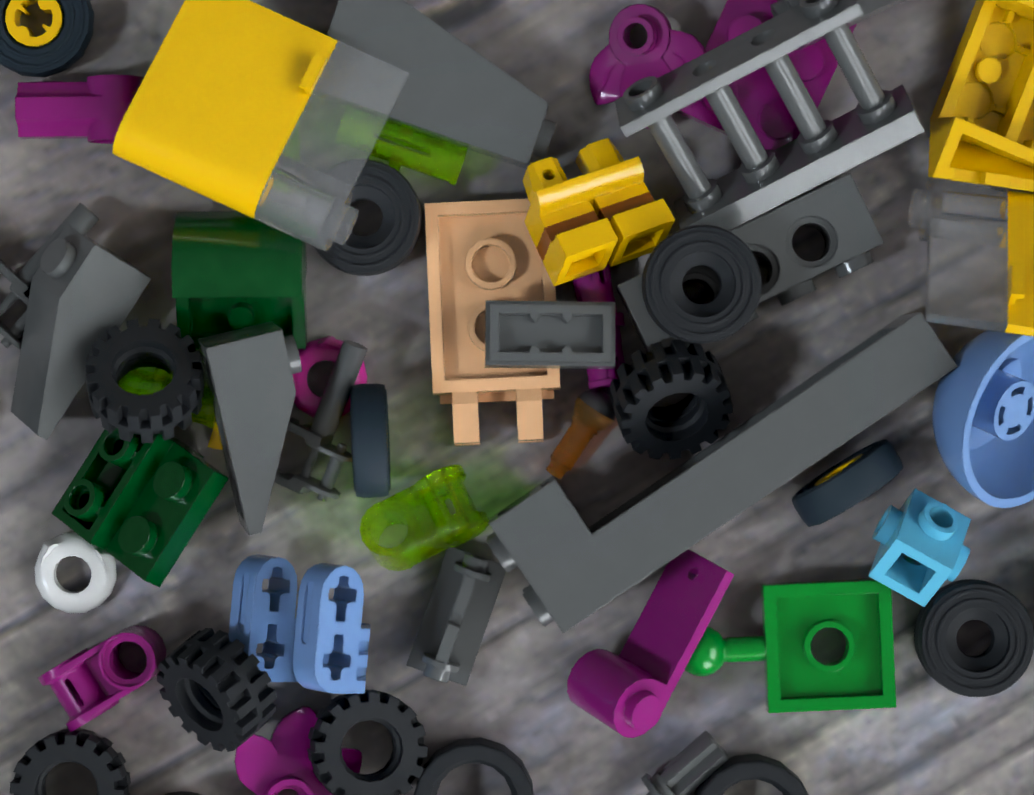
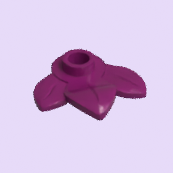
[589,4,706,130]
[234,706,362,795]

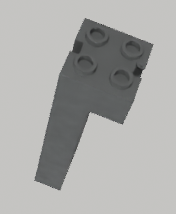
[486,312,958,633]

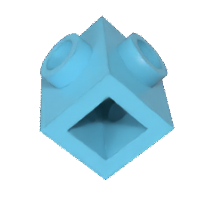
[868,488,971,607]

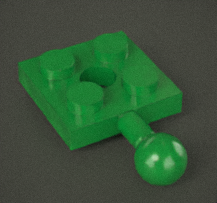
[685,579,896,713]

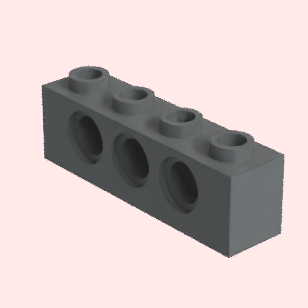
[616,173,884,353]

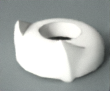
[35,532,117,613]

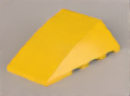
[928,0,1034,192]

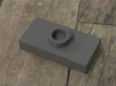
[485,300,615,369]

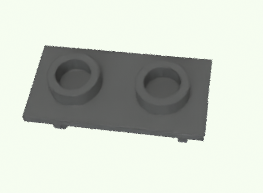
[406,545,506,686]

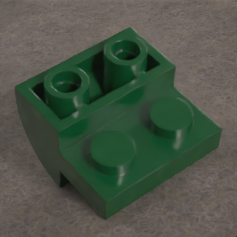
[172,211,307,349]
[52,428,229,587]

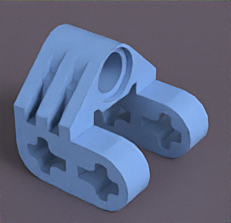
[228,554,370,694]

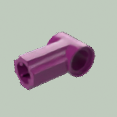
[15,75,144,144]

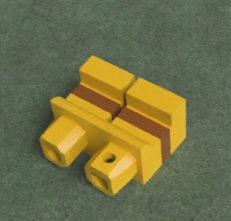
[522,138,675,287]

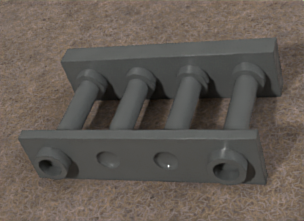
[615,0,925,231]

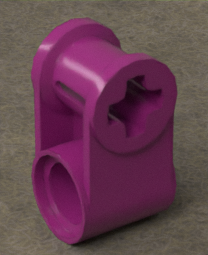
[38,625,166,732]

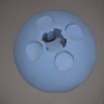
[932,324,1034,508]

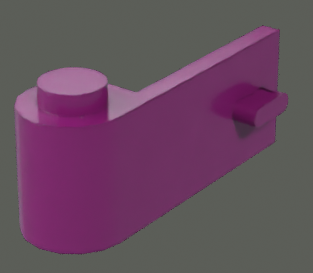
[567,549,735,738]

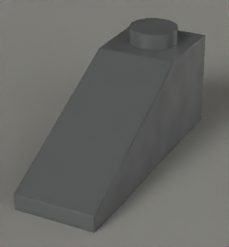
[11,224,151,440]
[197,321,302,535]

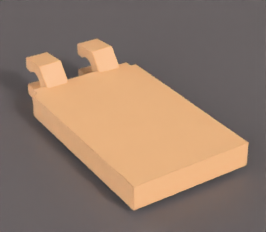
[424,198,561,446]

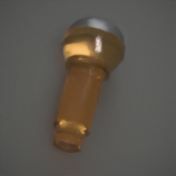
[546,389,616,479]

